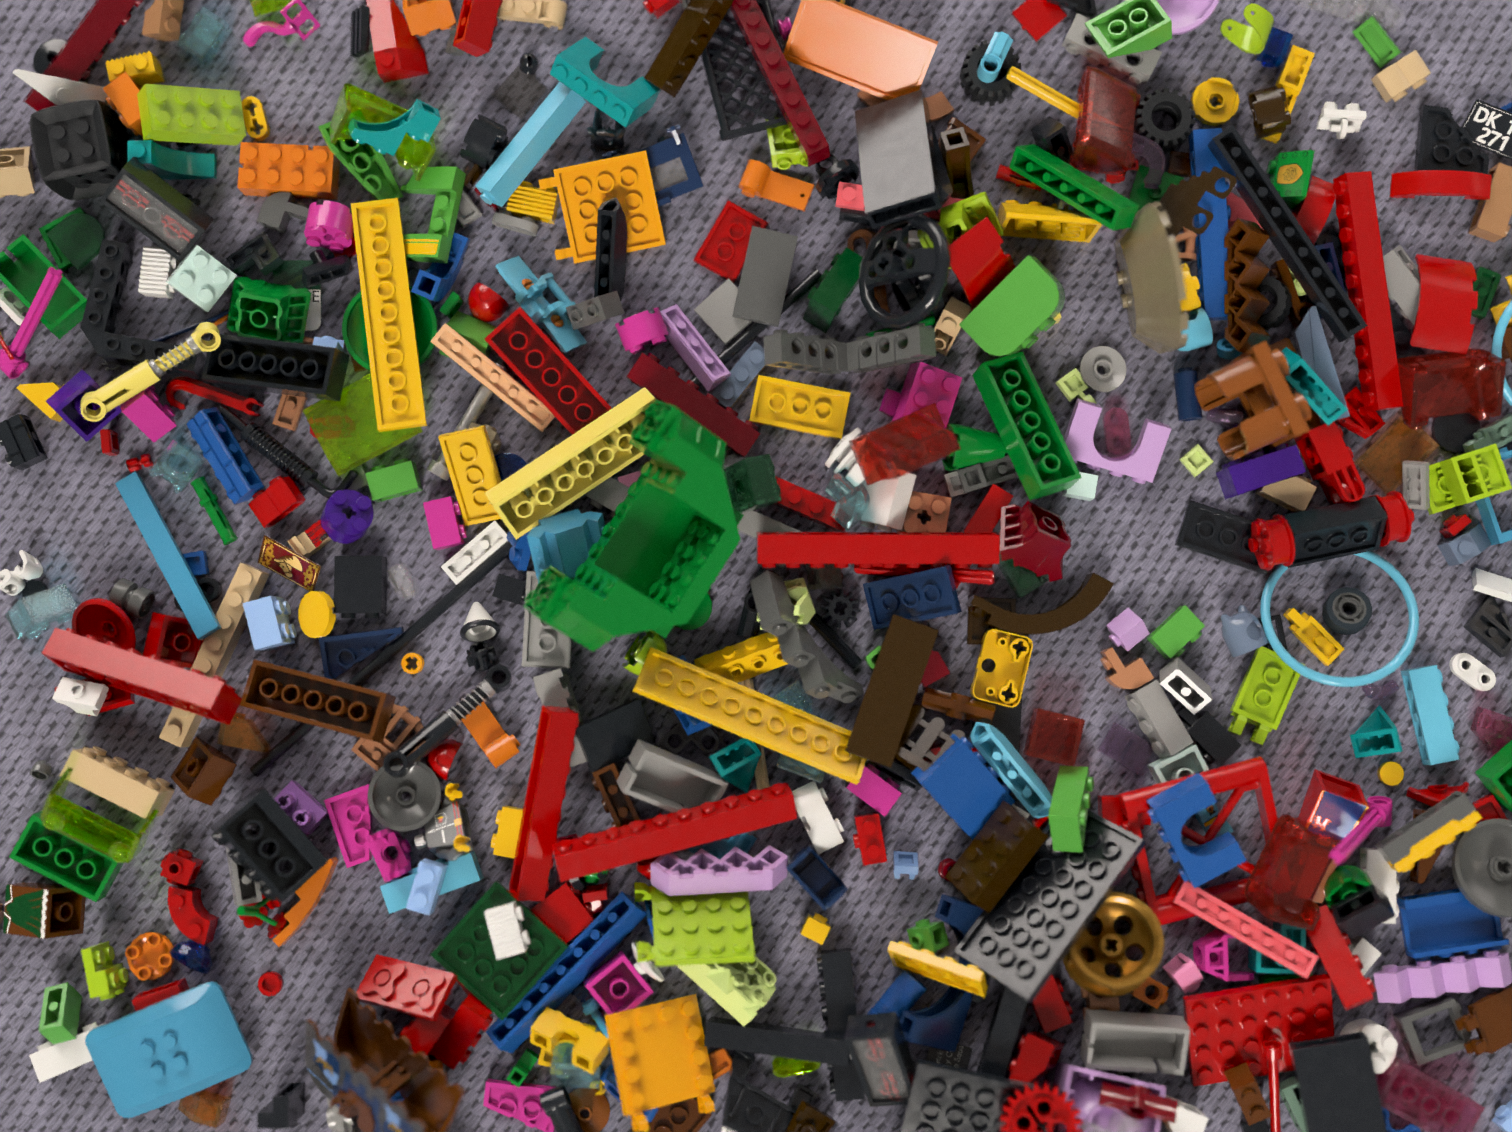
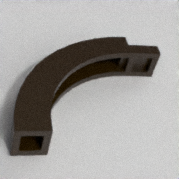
[940,127,974,199]
[966,573,1114,635]

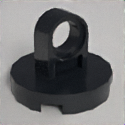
[815,153,860,199]

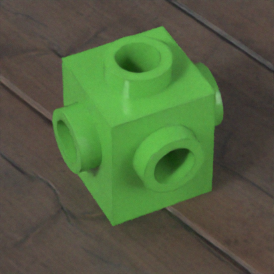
[907,919,949,954]

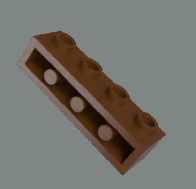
[591,762,643,827]

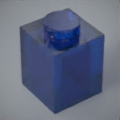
[1256,27,1293,68]

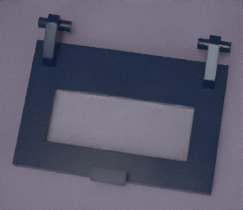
[602,124,704,207]

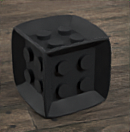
[30,100,130,200]

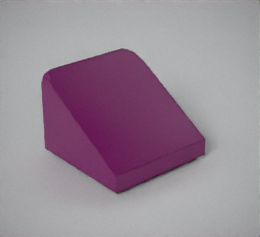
[879,388,901,418]

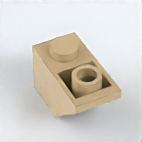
[935,297,971,356]

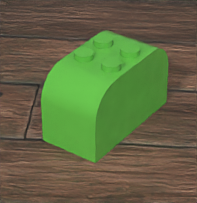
[959,255,1065,356]

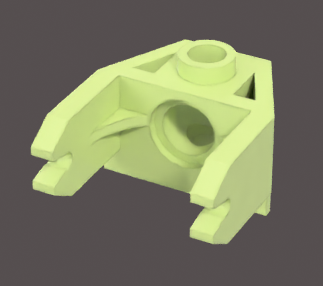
[756,578,815,630]

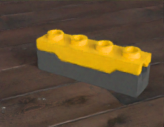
[1375,791,1481,873]

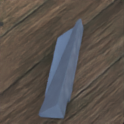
[1294,306,1350,424]

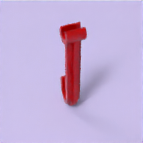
[165,376,264,417]

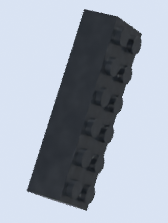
[201,333,350,402]

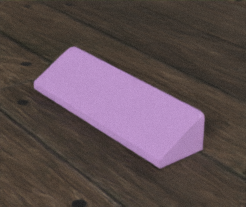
[660,304,731,391]

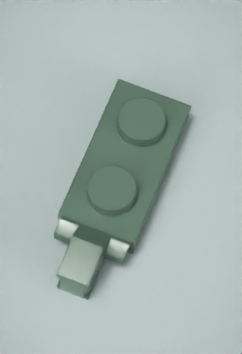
[1463,412,1512,453]

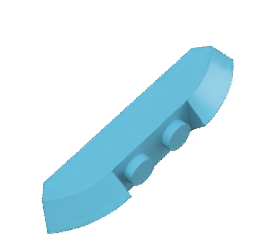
[970,722,1052,819]

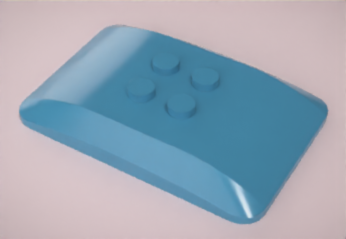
[85,981,253,1118]

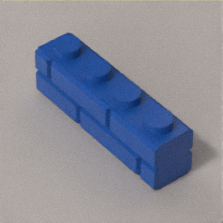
[186,407,265,504]

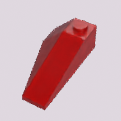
[366,0,429,83]

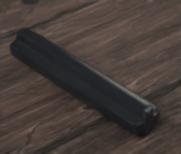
[808,612,862,669]

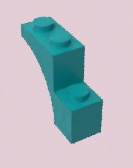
[348,99,441,156]

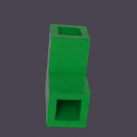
[507,1047,539,1088]

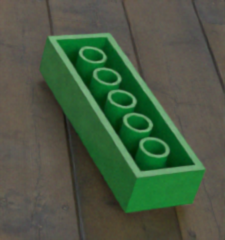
[972,351,1082,501]

